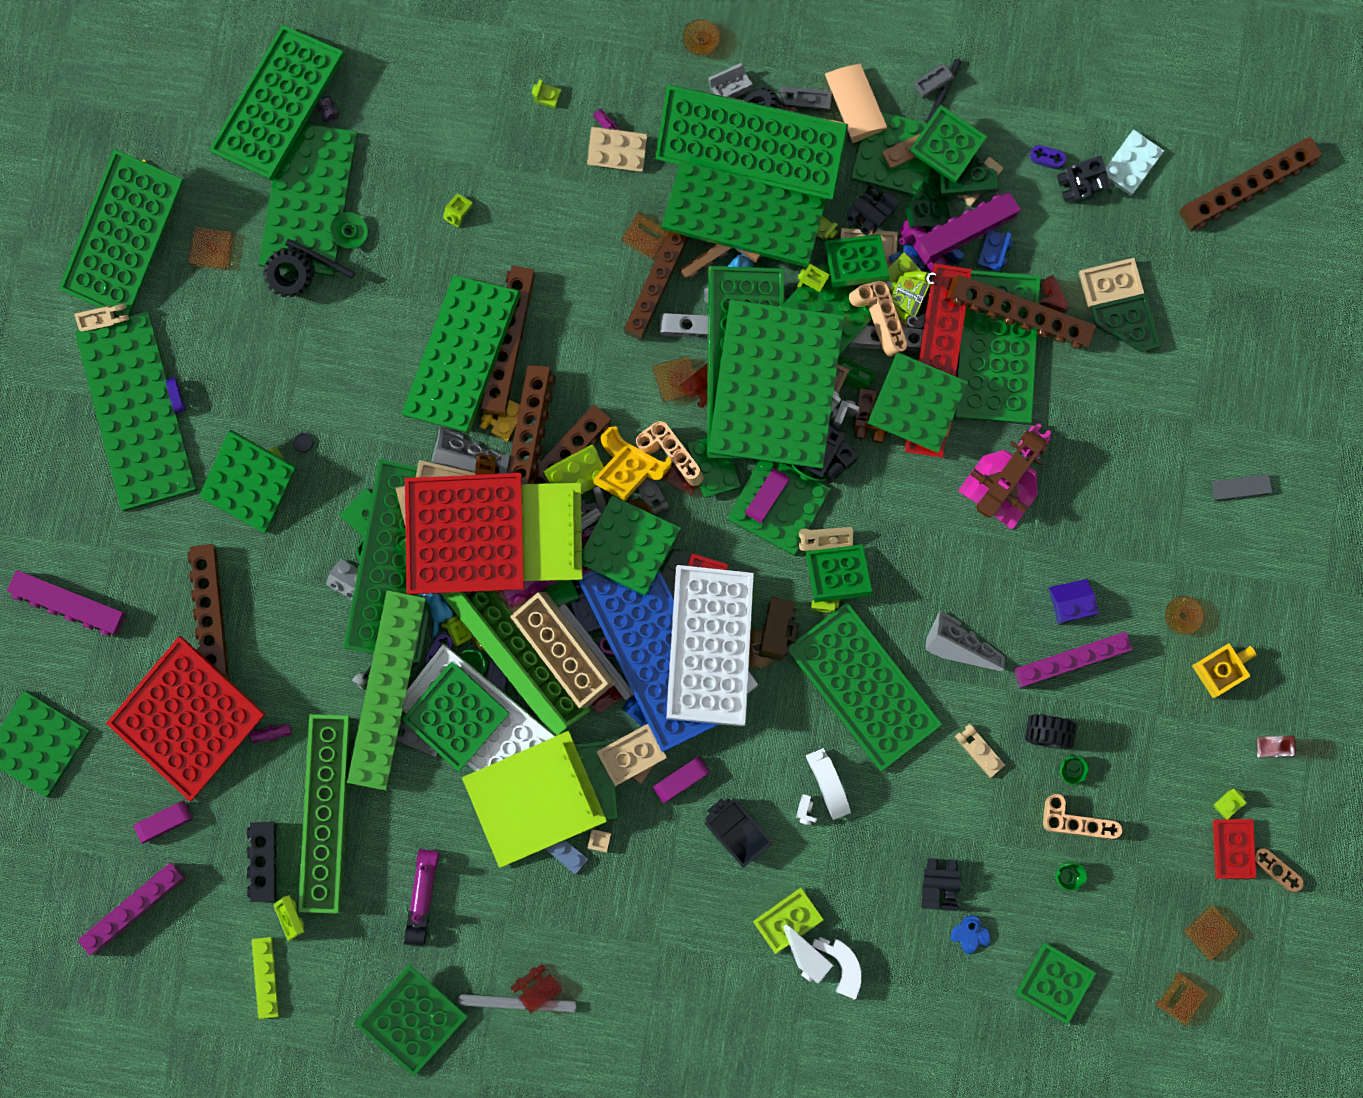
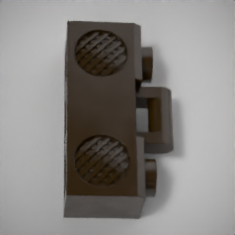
[758,596,799,661]

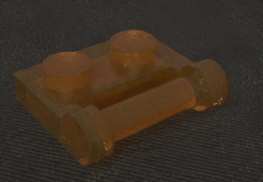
[621,212,669,260]
[1155,972,1208,1026]

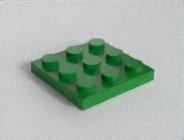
[909,105,987,183]
[825,234,889,288]
[806,544,872,603]
[1015,942,1096,1025]

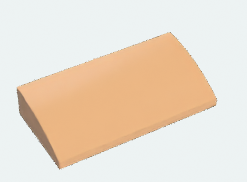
[825,64,888,143]

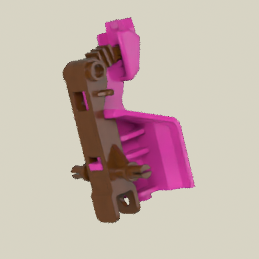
[958,423,1051,530]

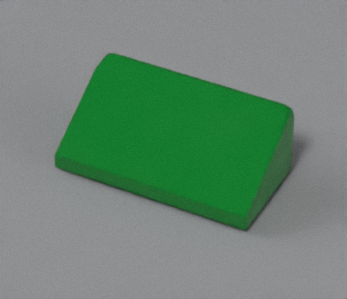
[838,357,876,391]

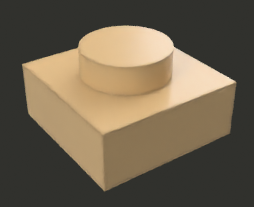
[588,829,611,853]

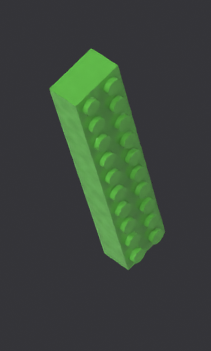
[347,590,426,790]
[441,591,590,736]
[298,714,351,913]

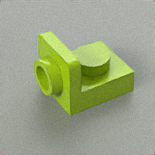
[531,79,561,108]
[443,193,473,227]
[816,216,838,243]
[797,264,829,292]
[810,600,839,613]
[441,614,473,646]
[1213,789,1247,819]

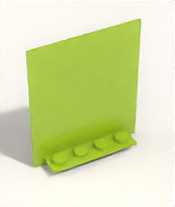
[522,483,583,581]
[462,731,607,868]

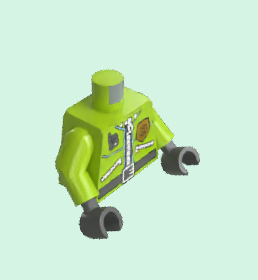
[884,271,940,329]

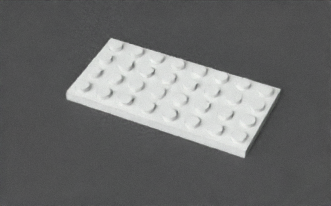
[666,565,753,726]
[403,644,555,771]

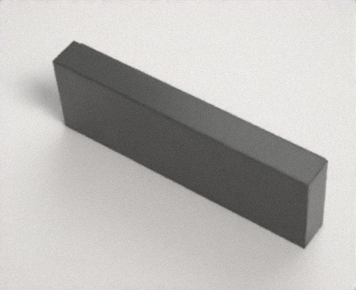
[1211,474,1272,501]

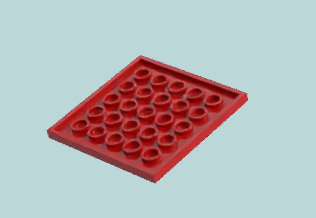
[405,473,524,595]
[106,636,266,802]

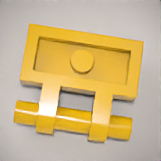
[479,394,520,442]

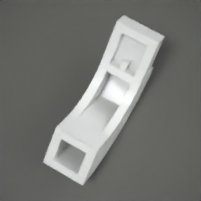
[806,748,851,820]
[811,937,861,999]

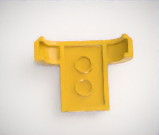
[594,426,672,501]

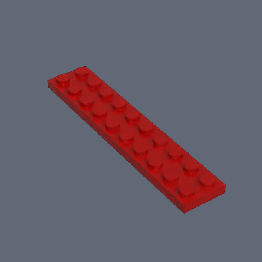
[905,263,972,458]

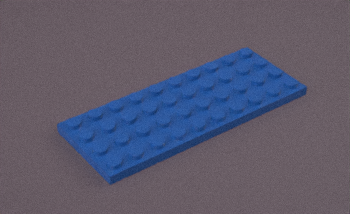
[578,571,720,752]

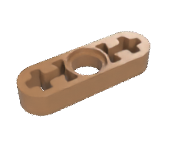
[1255,849,1303,892]

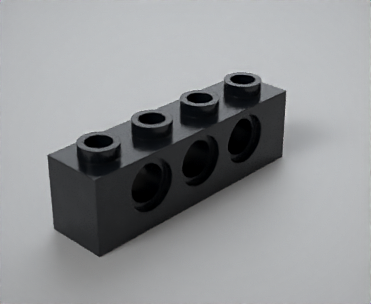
[247,822,277,902]

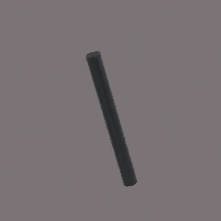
[926,59,962,124]
[285,239,355,279]

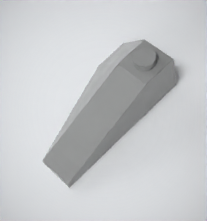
[431,427,502,473]
[925,611,1005,671]

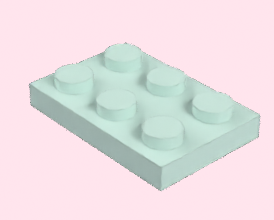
[1106,130,1164,196]

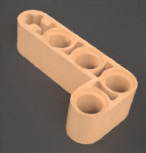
[849,281,907,357]
[636,421,703,486]
[1043,794,1122,839]

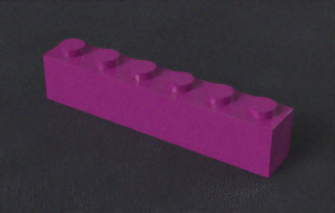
[913,192,1021,265]
[7,570,126,637]
[1013,632,1133,688]
[77,862,187,956]

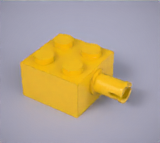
[1192,643,1257,698]

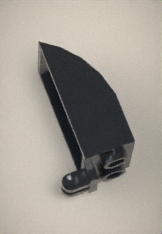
[705,798,773,868]

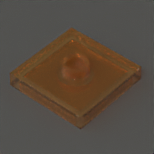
[188,227,233,270]
[652,356,700,403]
[1182,905,1239,961]

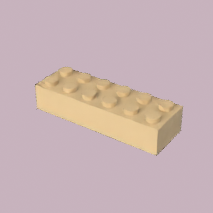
[510,592,615,708]

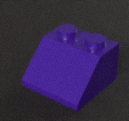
[1049,579,1099,625]

